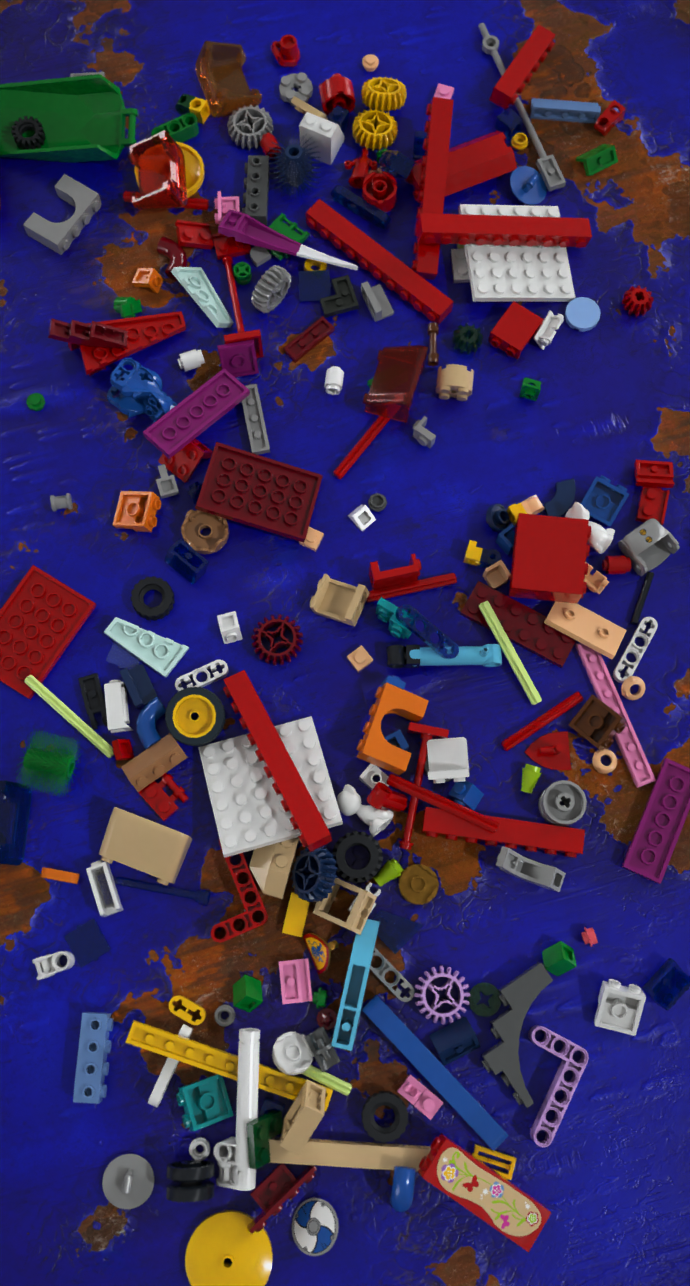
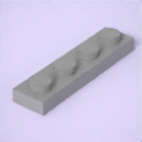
[242,384,270,455]

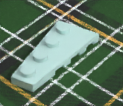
[171,267,234,328]
[104,617,189,678]

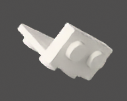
[427,737,470,783]

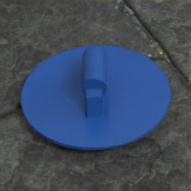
[510,166,547,205]

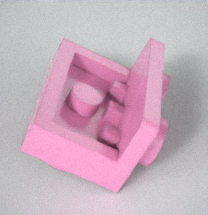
[214,191,240,225]

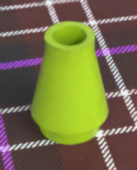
[520,764,541,794]
[373,858,404,887]

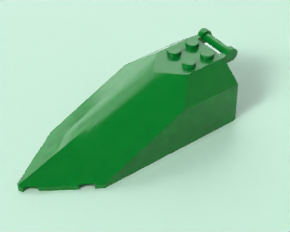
[0,74,138,163]

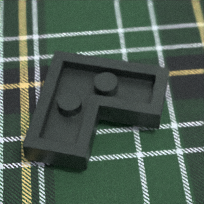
[320,275,359,318]

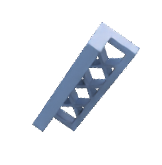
[530,98,601,124]

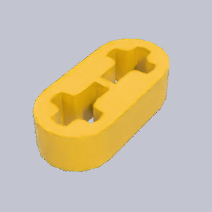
[169,995,206,1025]

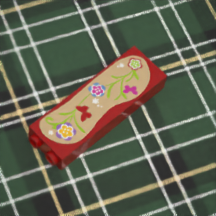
[418,1133,551,1252]

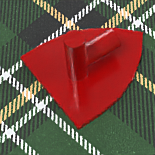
[524,731,571,771]

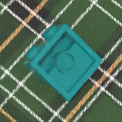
[376,597,415,639]
[176,1074,234,1131]

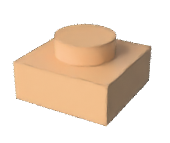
[299,527,324,552]
[346,645,373,673]

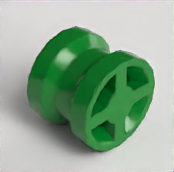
[233,262,252,285]

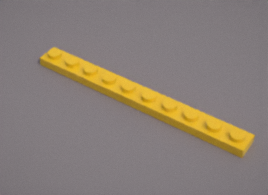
[125,1020,333,1111]

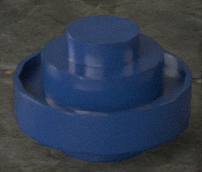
[486,504,509,532]

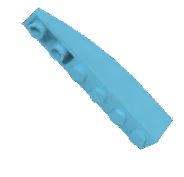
[331,919,380,1051]

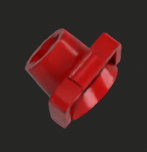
[271,34,300,67]

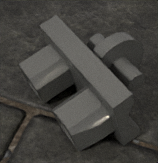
[304,1026,341,1072]

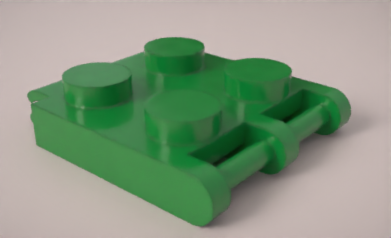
[266,213,310,260]

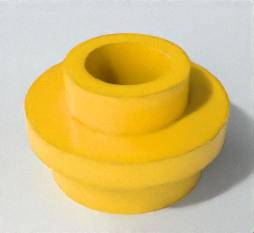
[511,132,528,150]

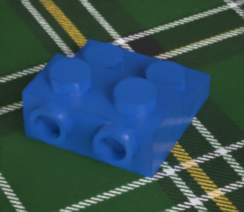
[581,475,629,527]

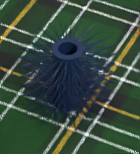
[268,131,321,198]

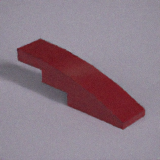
[48,319,128,348]

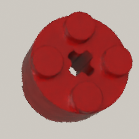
[319,73,356,117]
[362,171,397,216]

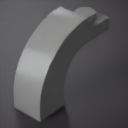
[496,846,566,892]

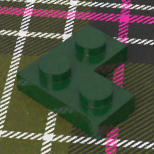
[246,1109,283,1169]

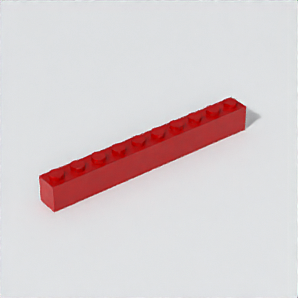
[411,97,454,280]
[306,199,454,325]
[416,213,592,248]
[223,670,332,852]

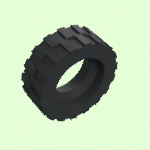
[131,576,175,621]
[361,1091,408,1143]

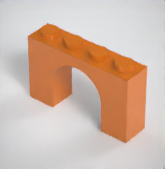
[356,682,429,775]

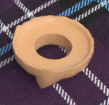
[621,676,646,701]
[592,749,617,774]

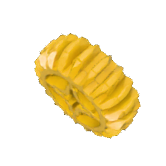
[361,76,407,112]
[352,108,398,151]

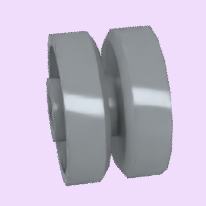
[538,780,587,827]

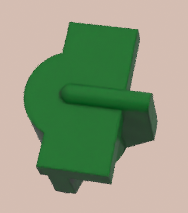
[114,297,142,318]

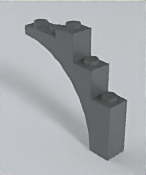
[481,962,553,1108]

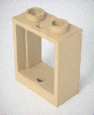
[313,878,377,935]
[280,1079,326,1155]

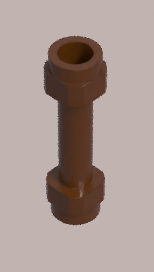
[427,322,439,366]

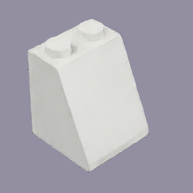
[299,112,345,165]

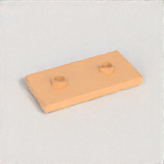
[544,601,627,659]

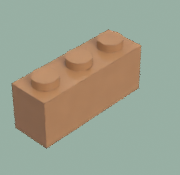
[121,733,188,792]

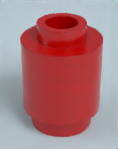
[260,133,282,160]
[602,555,631,575]

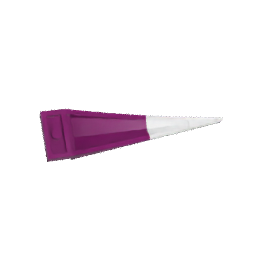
[218,209,358,270]

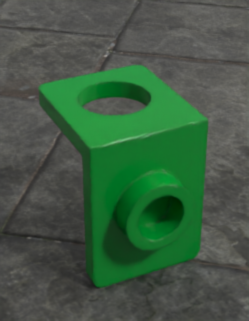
[519,378,541,401]

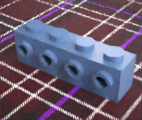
[73,1012,114,1104]

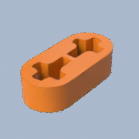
[40,867,80,884]

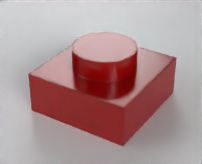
[112,739,134,761]

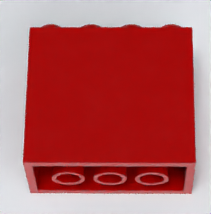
[509,513,591,604]

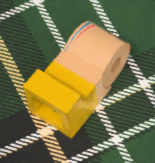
[507,495,544,526]

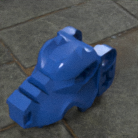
[107,358,177,424]

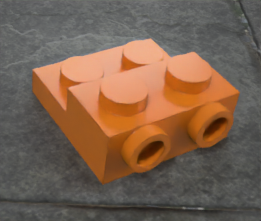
[112,491,161,532]

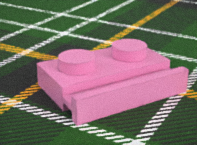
[279,958,313,1005]

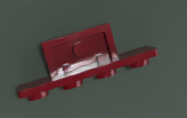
[247,1163,317,1234]

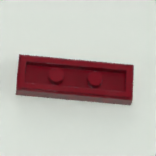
[283,316,335,363]

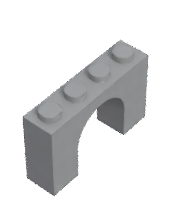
[23,174,102,255]

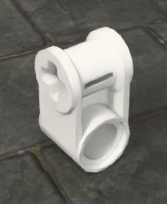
[32,951,75,981]

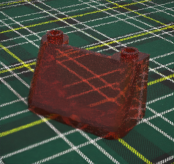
[129,130,187,210]
[363,345,428,423]

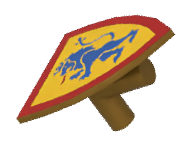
[303,933,339,975]

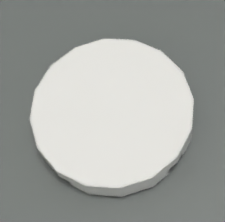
[272,1031,313,1076]

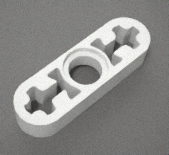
[175,660,229,692]

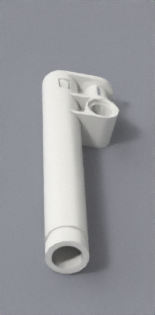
[214,1028,260,1191]

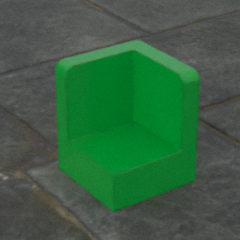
[542,941,577,976]
[233,975,263,1012]

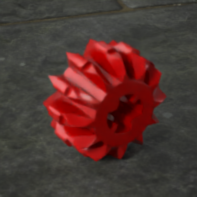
[622,285,653,317]

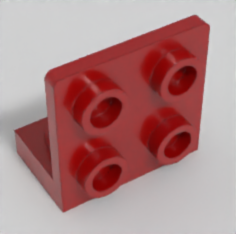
[159,438,213,482]

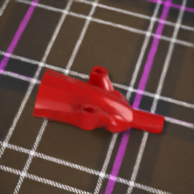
[344,147,378,189]

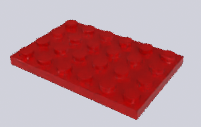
[0,565,97,700]

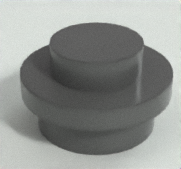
[368,493,387,512]

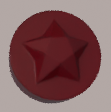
[317,1008,337,1030]

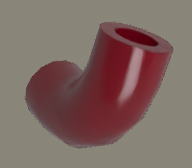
[157,236,187,281]

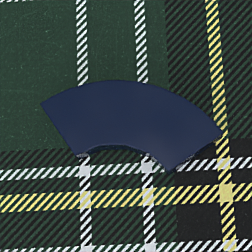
[543,479,576,517]

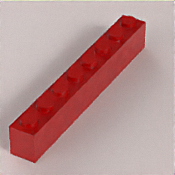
[421,807,585,858]

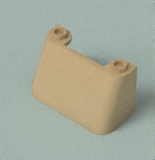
[99,807,192,886]

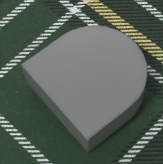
[250,246,271,267]

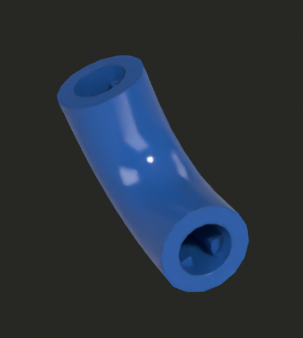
[136,697,166,749]
[390,1166,416,1213]

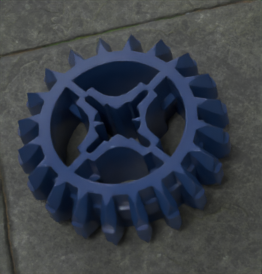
[290,847,338,902]

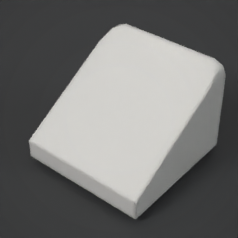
[348,504,376,531]

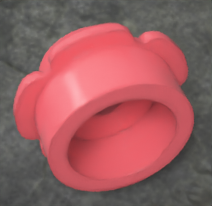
[581,927,598,947]

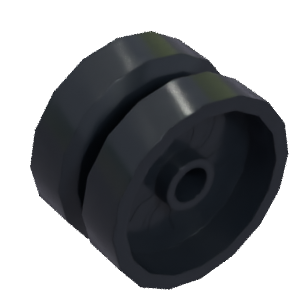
[166,1160,215,1202]

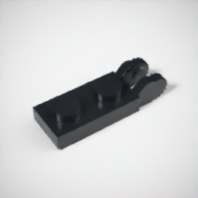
[78,673,107,730]

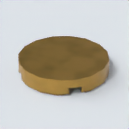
[399,864,439,905]

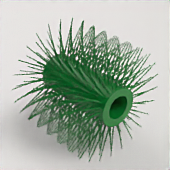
[17,730,81,796]

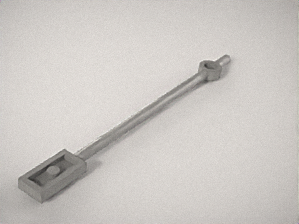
[478,23,566,191]

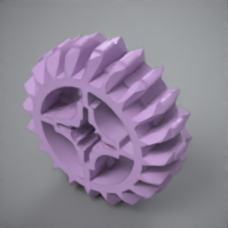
[414,966,470,1024]

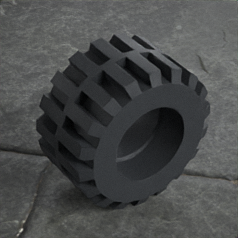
[332,831,383,884]

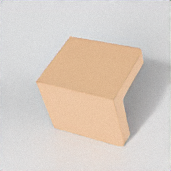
[483,560,511,589]

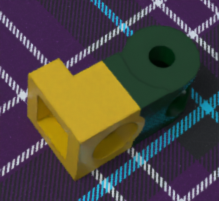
[175,94,211,124]

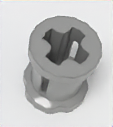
[50,493,73,512]

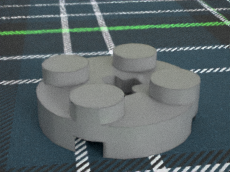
[279,72,313,106]

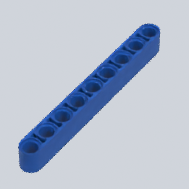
[361,995,509,1151]

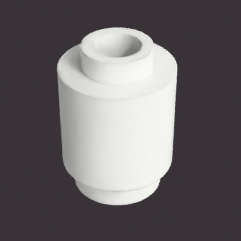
[177,349,205,372]
[324,366,344,395]

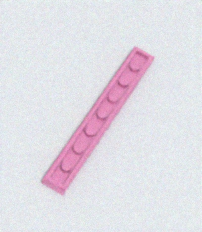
[575,643,656,788]

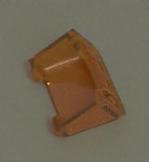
[195,41,262,118]

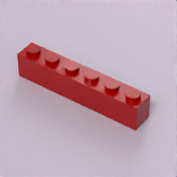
[489,25,556,110]

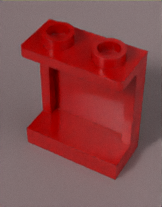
[488,301,544,359]
[369,553,422,590]

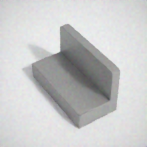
[361,281,394,322]

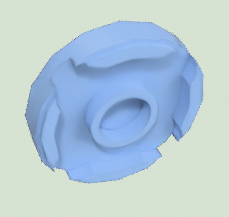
[564,297,601,332]

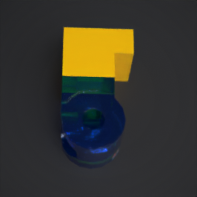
[463,540,501,568]

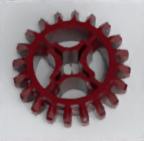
[251,614,303,666]

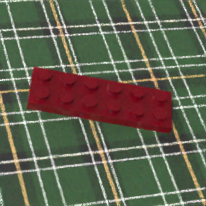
[460,581,576,668]

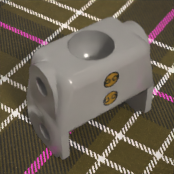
[618,518,680,576]

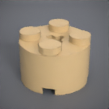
[436,364,474,401]

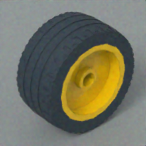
[165,687,225,746]

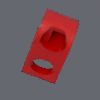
[594,100,626,136]

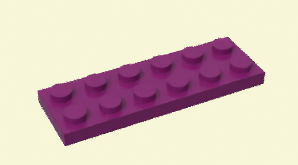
[143,368,250,459]
[622,758,690,884]

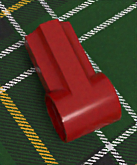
[366,782,408,812]

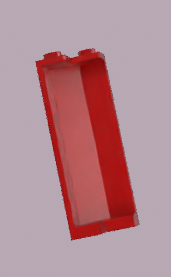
[403,131,517,203]

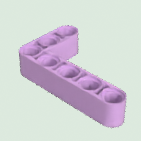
[528,1025,589,1147]

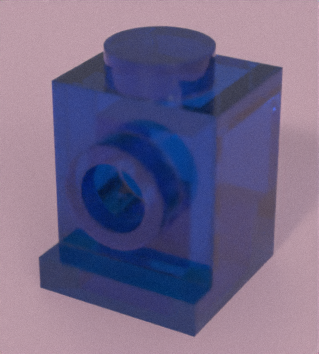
[328,105,349,133]

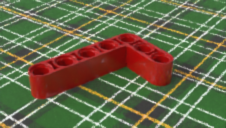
[211,839,268,943]

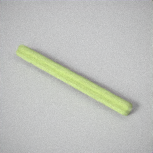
[478,601,542,705]
[24,674,114,758]

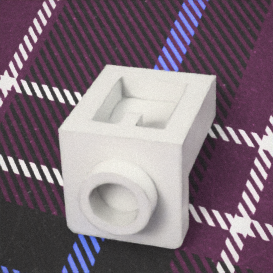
[217,611,243,644]

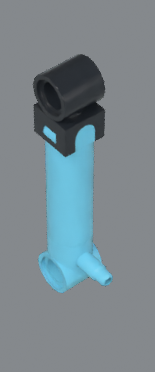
[386,644,502,668]

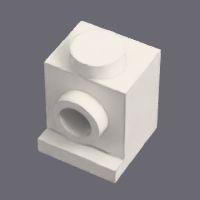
[359,764,389,790]

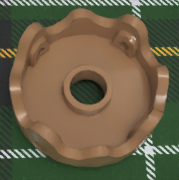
[181,510,229,555]

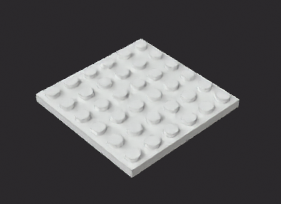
[458,204,575,302]
[198,716,343,858]

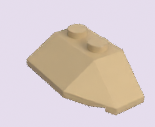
[249,837,299,899]

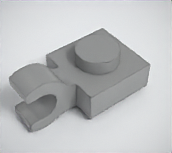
[156,464,179,499]

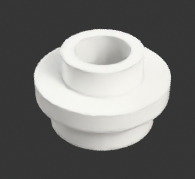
[189,1137,211,1161]

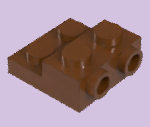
[568,694,626,750]

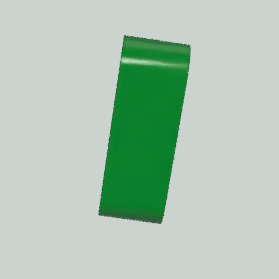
[151,113,199,145]

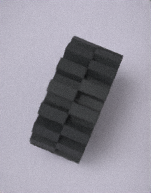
[11,116,46,150]

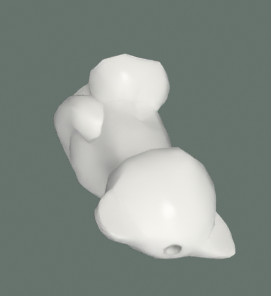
[565,502,615,554]
[337,784,394,837]

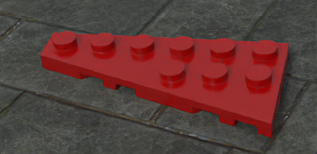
[79,311,186,375]

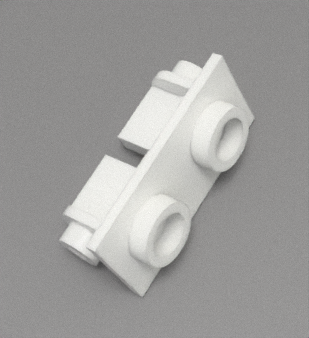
[534,310,564,350]

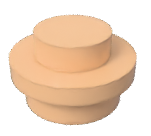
[362,54,379,72]

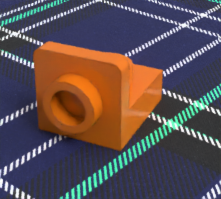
[132,268,163,293]

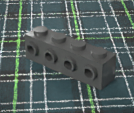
[242,155,270,226]

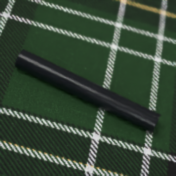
[630,571,654,625]

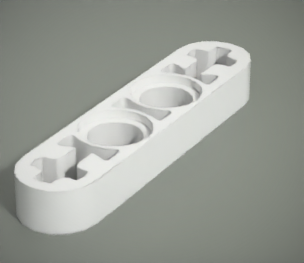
[613,617,658,683]
[148,1024,193,1108]

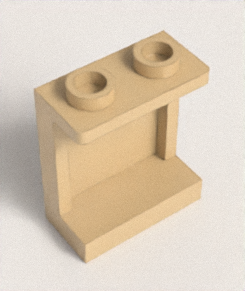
[310,574,369,627]

